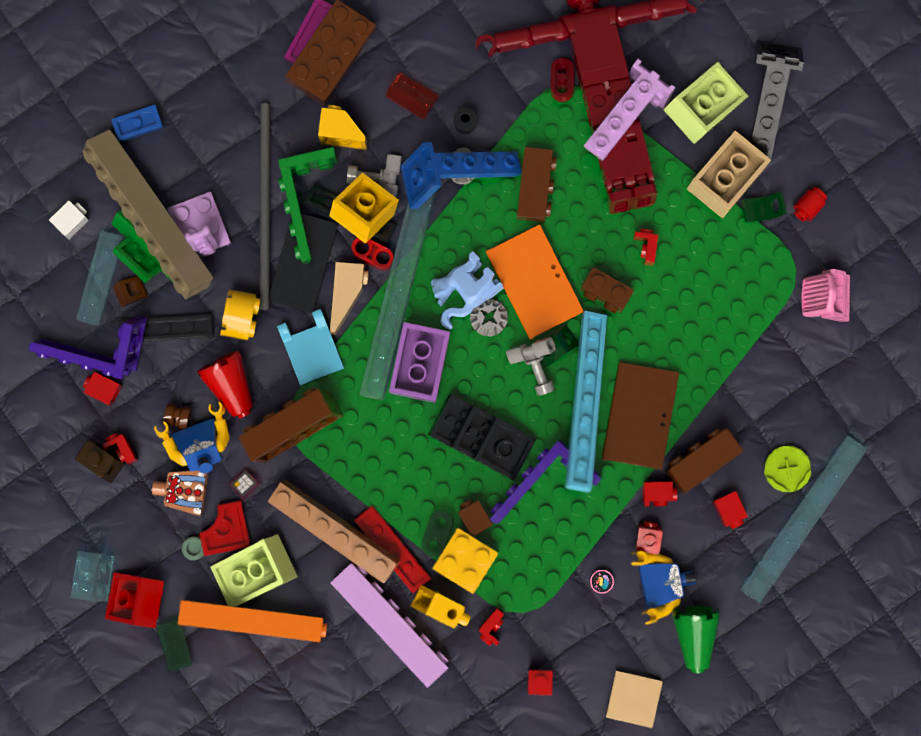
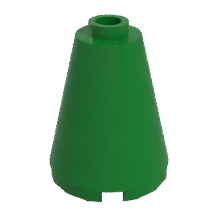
[672,606,720,673]

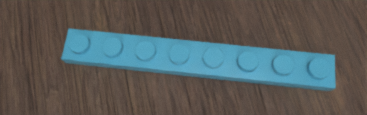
[566,311,607,492]

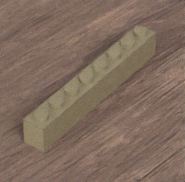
[83,130,213,300]

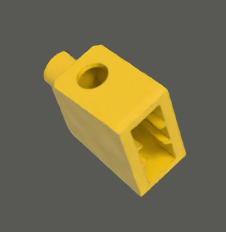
[411,585,470,628]

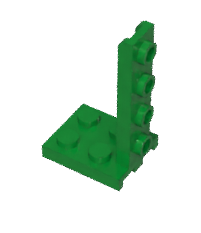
[278,147,338,264]

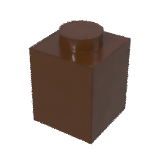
[458,499,493,537]

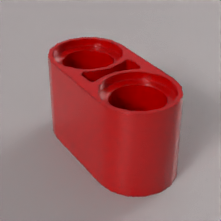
[351,238,394,271]

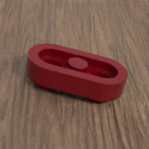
[551,58,574,102]

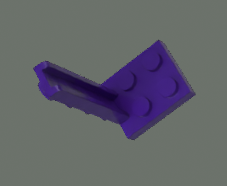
[29,315,147,379]
[490,440,602,524]

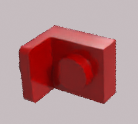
[633,229,658,266]
[102,433,138,465]
[478,608,504,646]

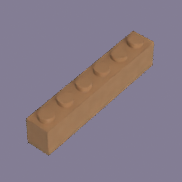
[267,480,401,583]

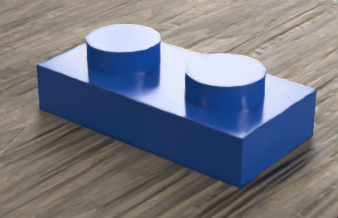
[111,105,164,143]

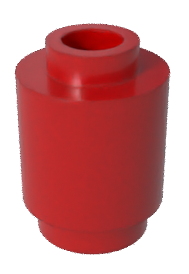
[793,187,827,222]

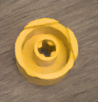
[220,289,260,340]

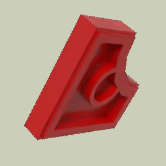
[199,500,250,556]

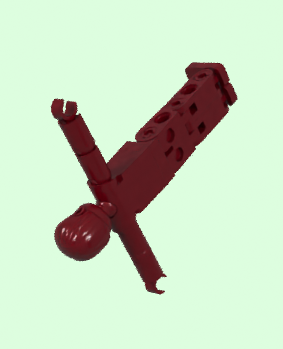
[476,0,704,214]

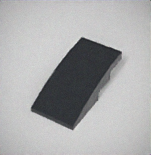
[428,393,536,481]

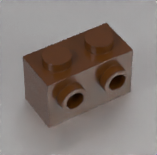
[580,267,634,314]

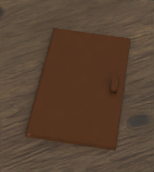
[602,362,679,470]

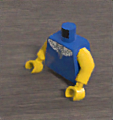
[154,402,230,474]
[631,551,696,625]

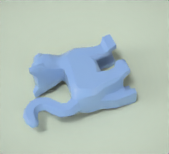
[431,251,504,329]

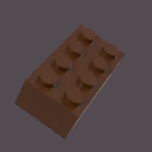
[285,0,376,107]
[238,388,344,463]

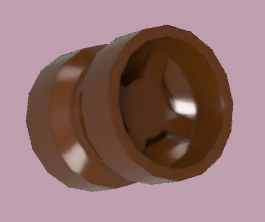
[163,403,192,430]

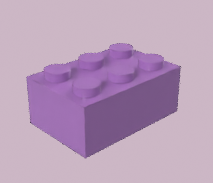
[389,322,450,403]

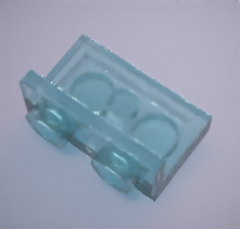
[70,551,114,602]

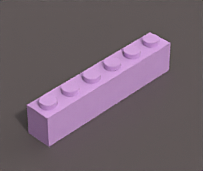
[331,563,449,688]

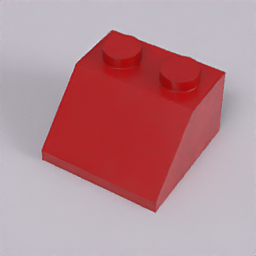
[105,572,164,628]

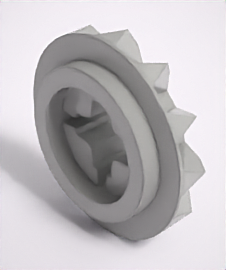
[470,299,508,336]

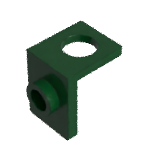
[741,192,787,223]
[541,326,579,368]

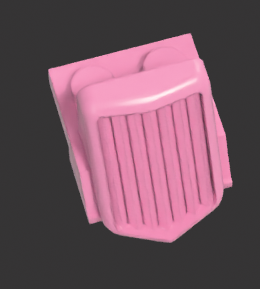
[801,269,850,322]

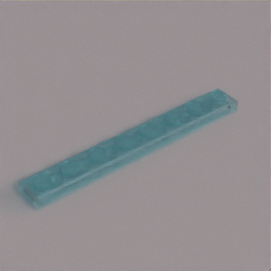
[740,436,867,603]

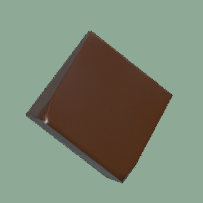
[113,276,147,307]

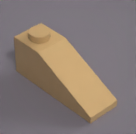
[330,262,369,335]

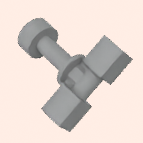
[347,155,402,198]
[506,337,556,396]

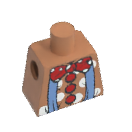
[152,471,209,516]

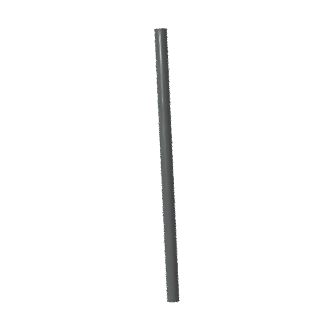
[260,103,270,311]

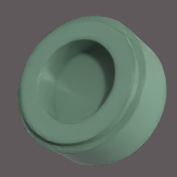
[182,537,203,560]

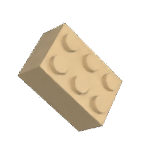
[687,131,771,219]

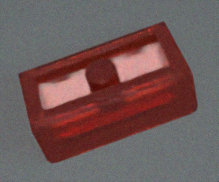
[386,72,439,120]

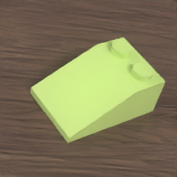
[663,62,748,144]
[210,534,298,607]

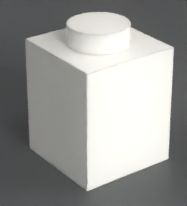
[49,201,89,239]

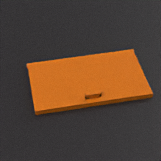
[486,224,584,340]

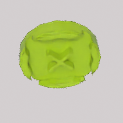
[764,446,811,492]

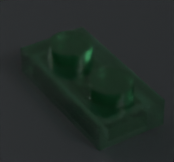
[156,620,192,672]

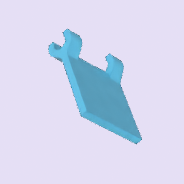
[277,309,344,386]

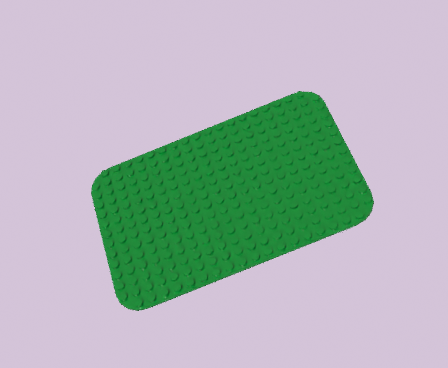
[293,86,796,613]

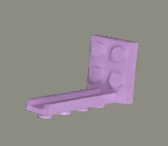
[584,59,675,161]
[167,191,231,257]

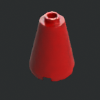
[197,351,253,419]

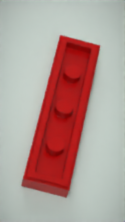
[354,506,431,594]

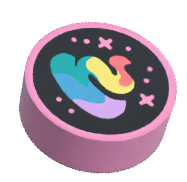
[590,570,614,594]

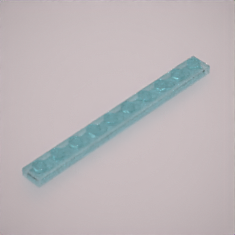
[360,192,436,401]

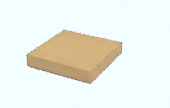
[606,671,663,728]

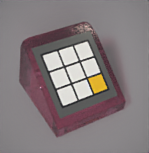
[228,468,261,501]

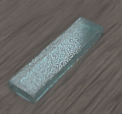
[76,230,124,327]

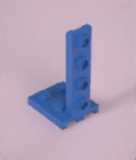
[400,142,522,209]

